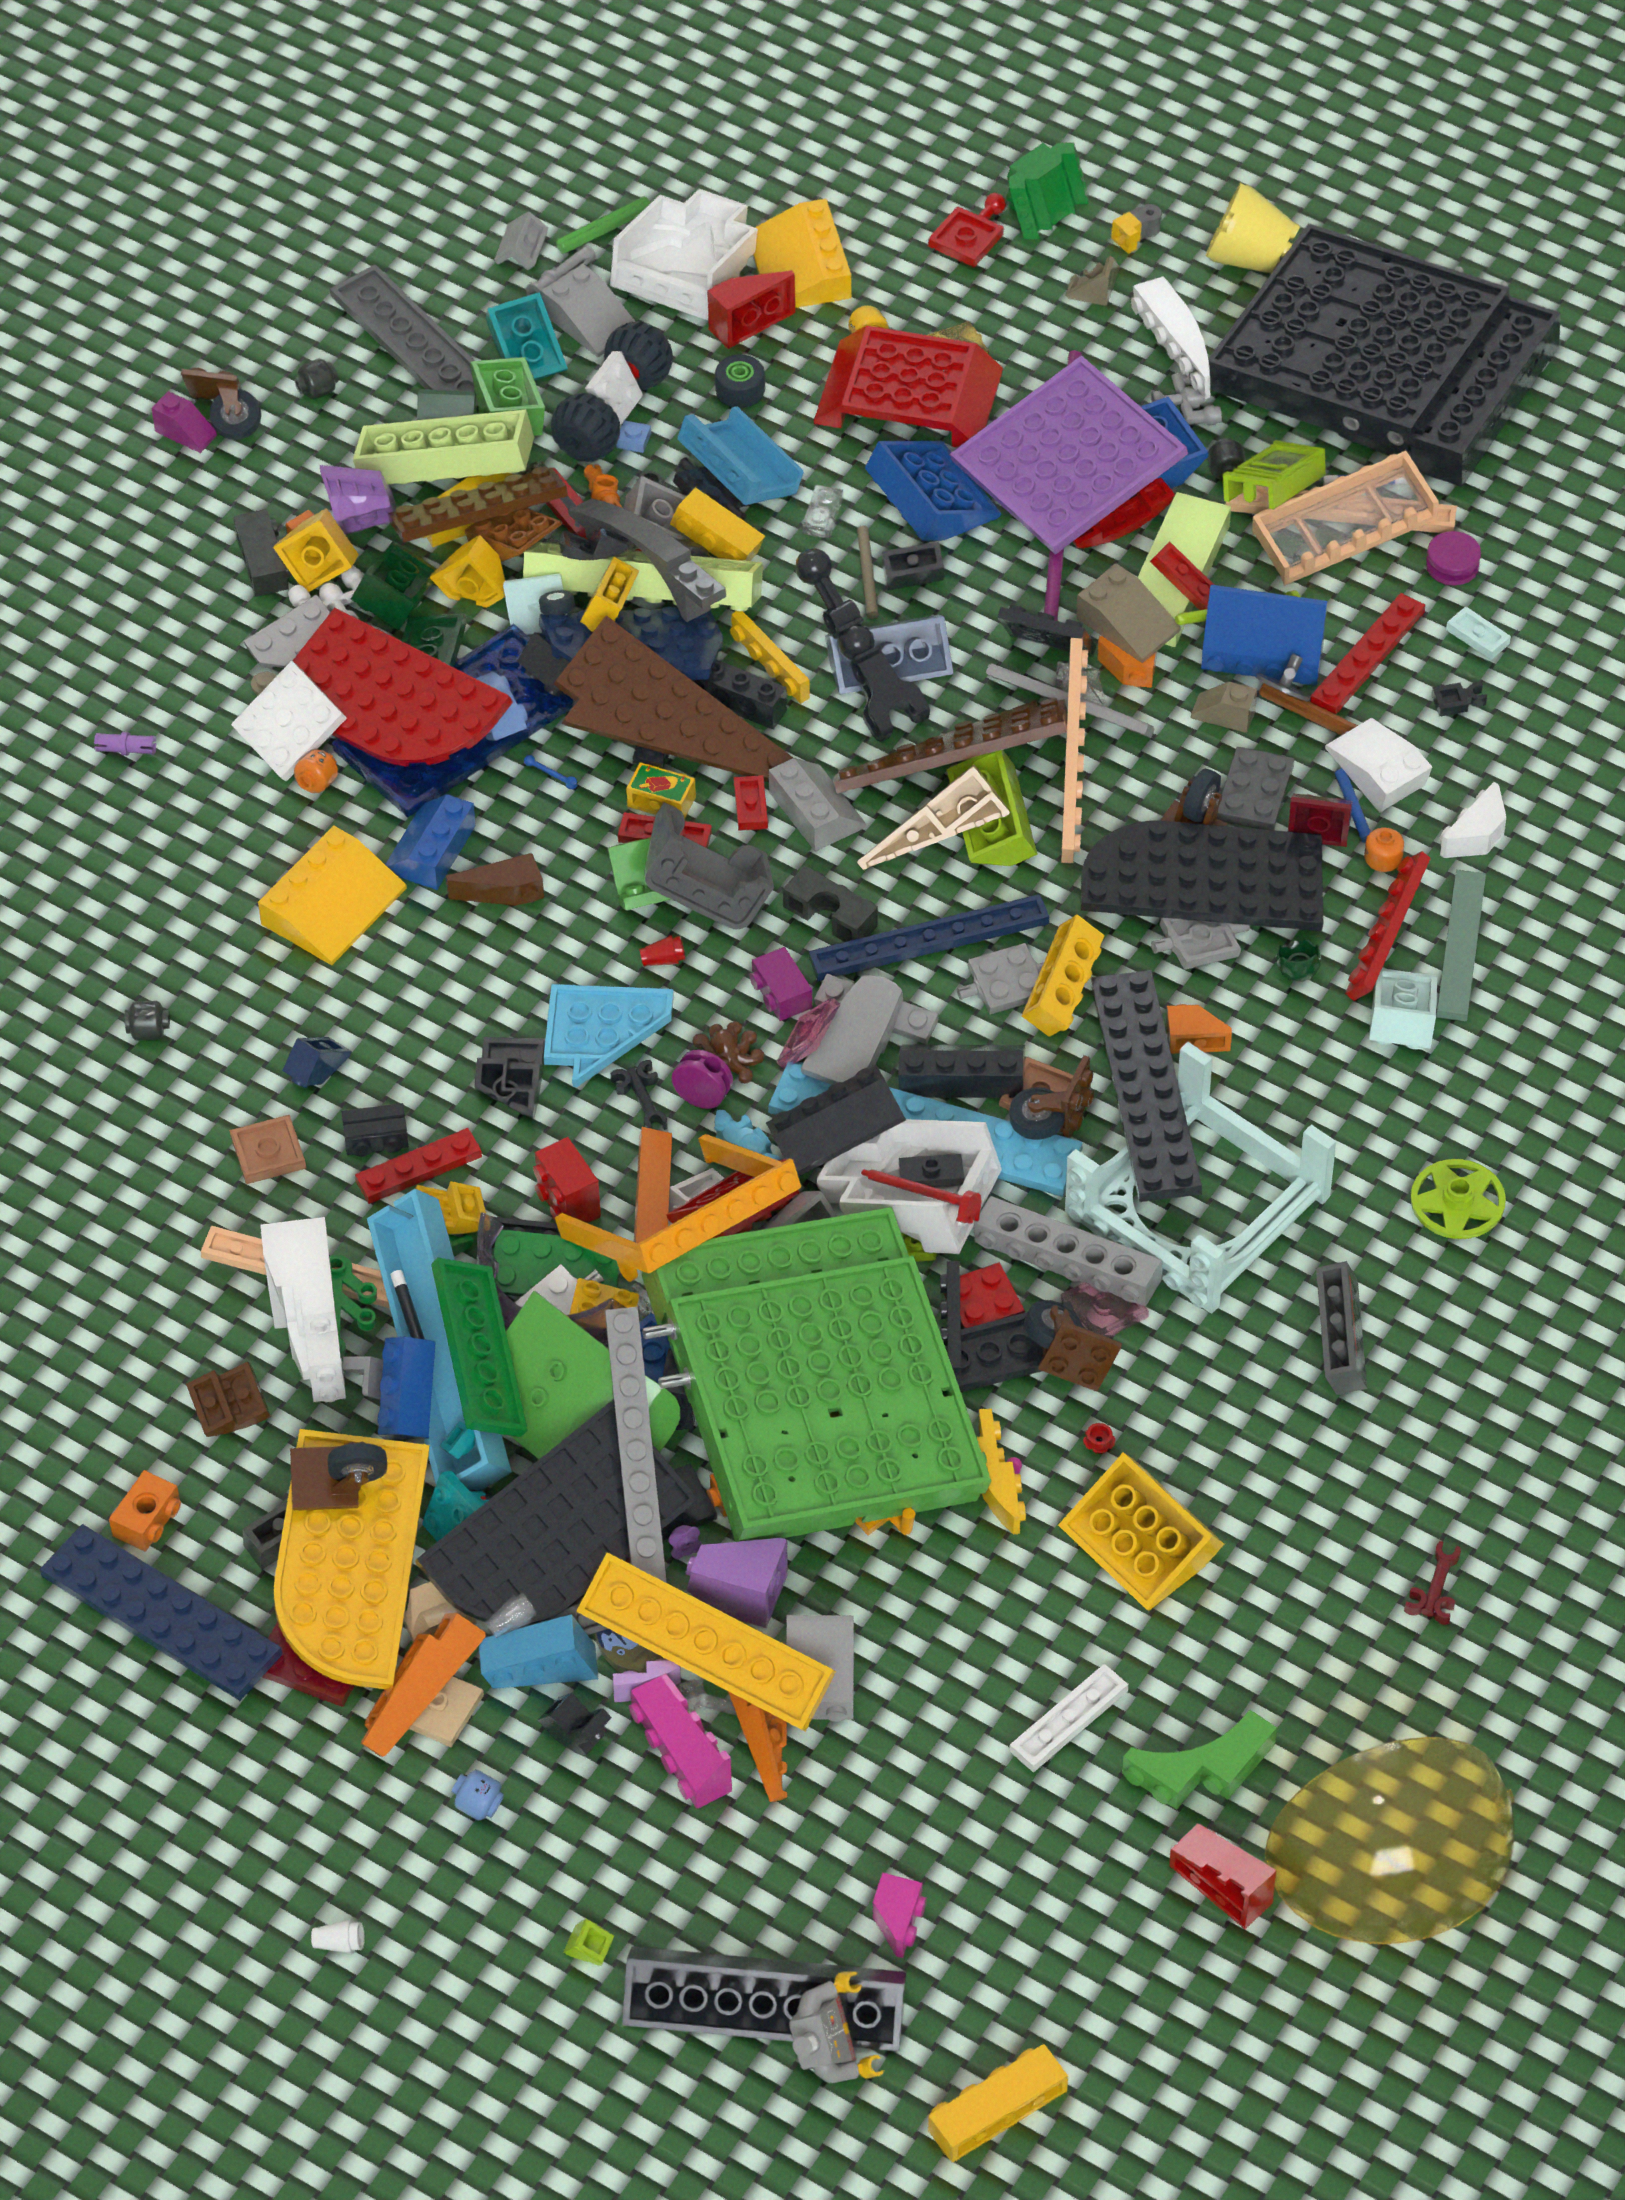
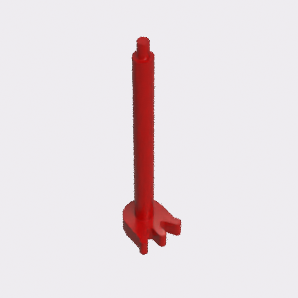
[861,1169,982,1224]

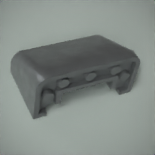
[644,802,774,930]

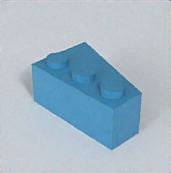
[479,1614,598,1689]

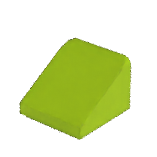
[563,1919,614,1966]

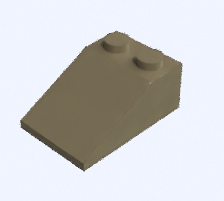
[1076,563,1181,663]

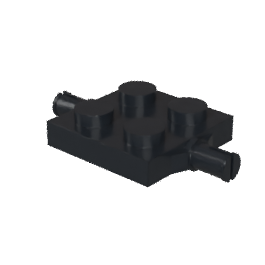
[673,457,750,521]

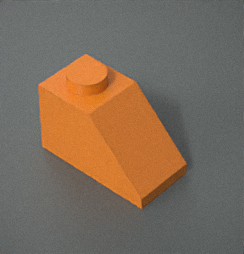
[1098,636,1157,688]
[1166,1004,1232,1054]

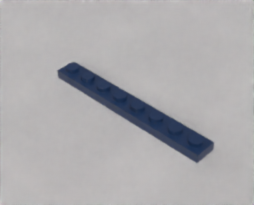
[809,894,1050,981]

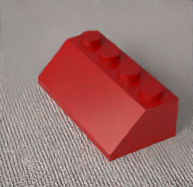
[666,1159,800,1238]

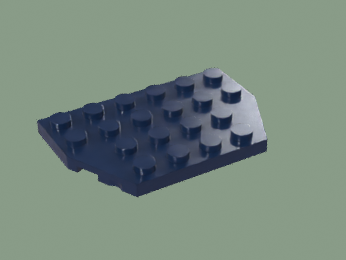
[539,607,723,680]

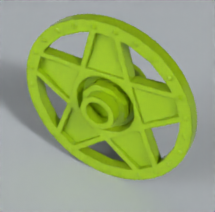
[1411,1159,1506,1239]

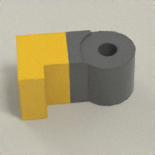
[1111,204,1162,254]

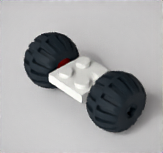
[551,321,673,462]

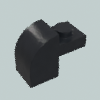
[538,1693,612,1755]

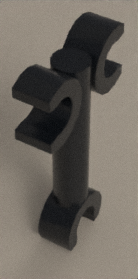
[610,1060,667,1130]

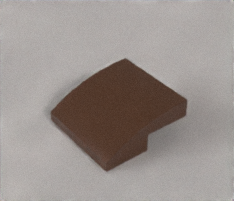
[186,1361,271,1437]

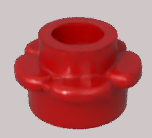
[1083,1423,1115,1454]

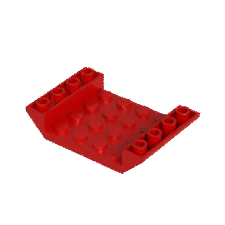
[814,325,1003,448]

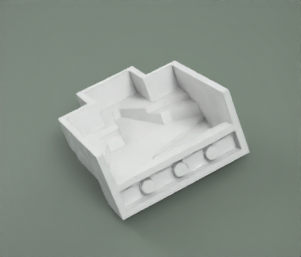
[610,189,757,320]
[817,1119,1002,1254]
[261,1217,346,1402]

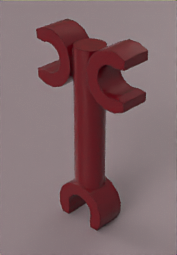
[1404,1541,1461,1625]

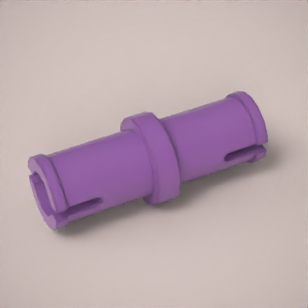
[94,732,157,756]

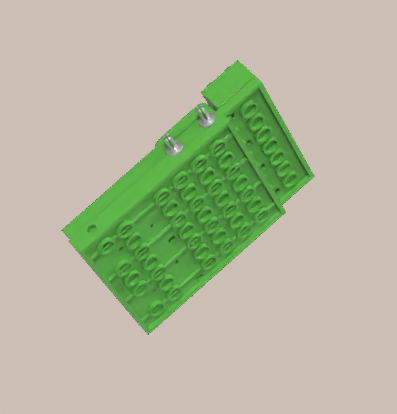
[641,1207,991,1542]

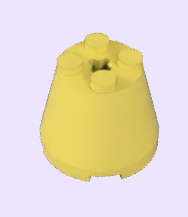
[1205,183,1300,274]

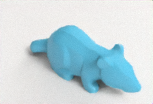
[714,1110,781,1160]

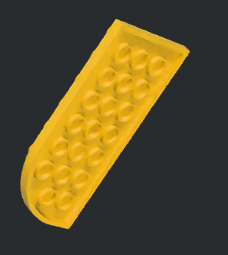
[274,1429,430,1689]

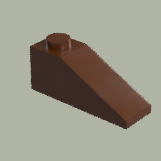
[446,853,544,906]

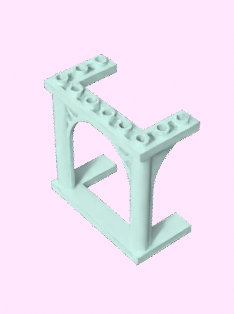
[1065,1042,1336,1314]

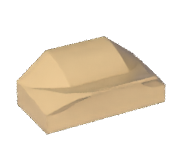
[403,1581,477,1641]

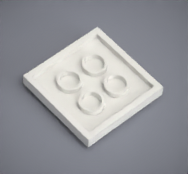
[231,661,347,782]

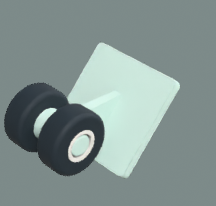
[503,574,575,636]

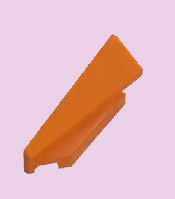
[361,1613,486,1757]

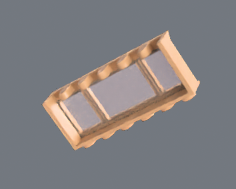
[1252,451,1439,586]

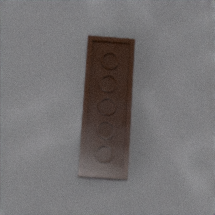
[388,467,568,542]

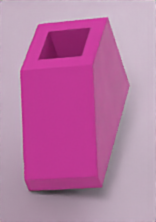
[873,1873,927,1958]

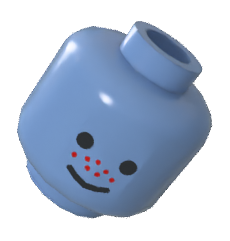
[451,1770,504,1820]

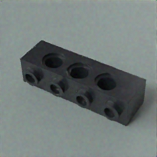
[692,660,787,730]

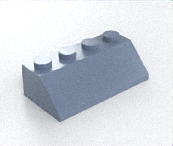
[825,615,954,694]

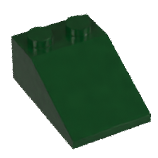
[351,540,437,630]

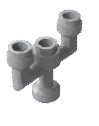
[1151,373,1222,426]

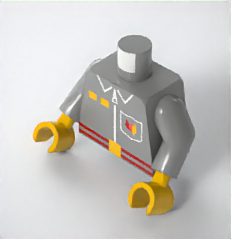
[790,1972,884,2083]

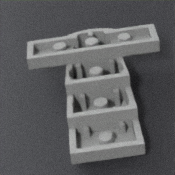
[801,974,939,1085]

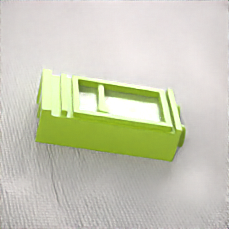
[1223,440,1326,509]

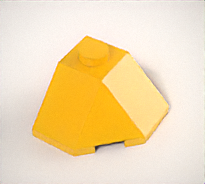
[430,535,505,608]

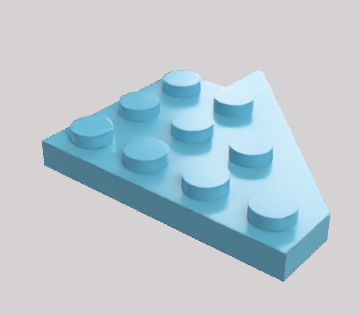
[544,984,674,1087]

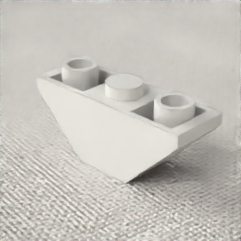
[1440,782,1506,858]

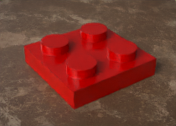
[943,1262,1025,1329]

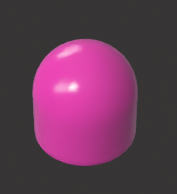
[1007,1457,1022,1474]

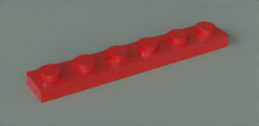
[1310,593,1426,715]
[1345,851,1431,1001]

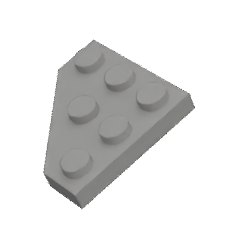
[244,594,330,669]

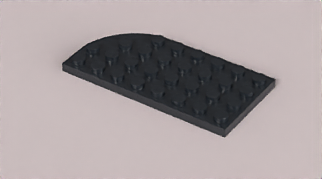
[1080,820,1324,931]
[414,1399,698,1626]

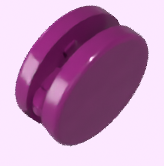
[1426,531,1481,586]
[672,1050,733,1109]

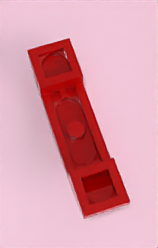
[1073,477,1175,548]

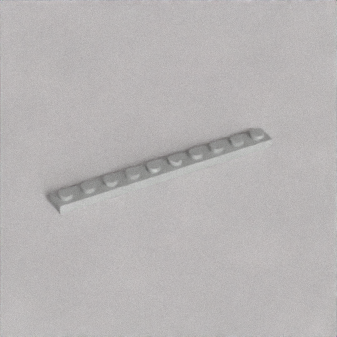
[605,1307,667,1583]

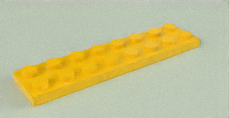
[576,1552,836,1732]

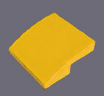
[416,1181,489,1234]

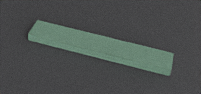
[1436,870,1486,1021]

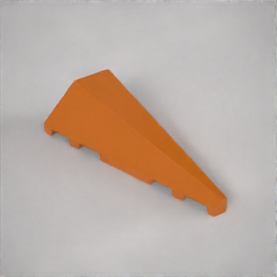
[728,1643,787,1802]

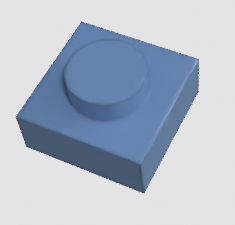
[616,420,651,453]

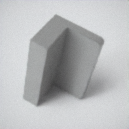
[494,211,548,270]
[342,1356,383,1400]

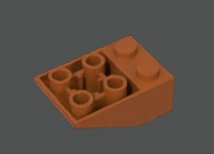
[464,508,561,562]

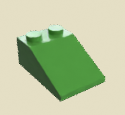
[470,357,545,435]

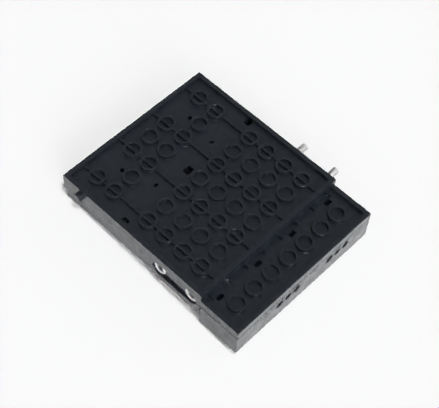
[1208,223,1561,487]

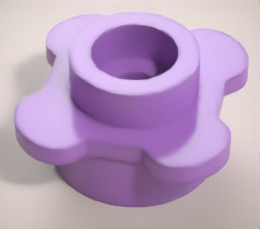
[668,1525,702,1559]

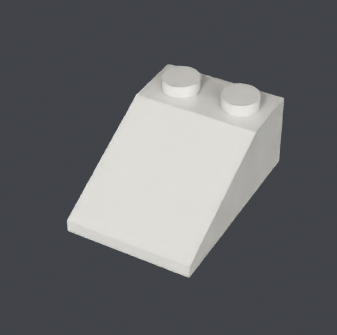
[1325,718,1432,813]

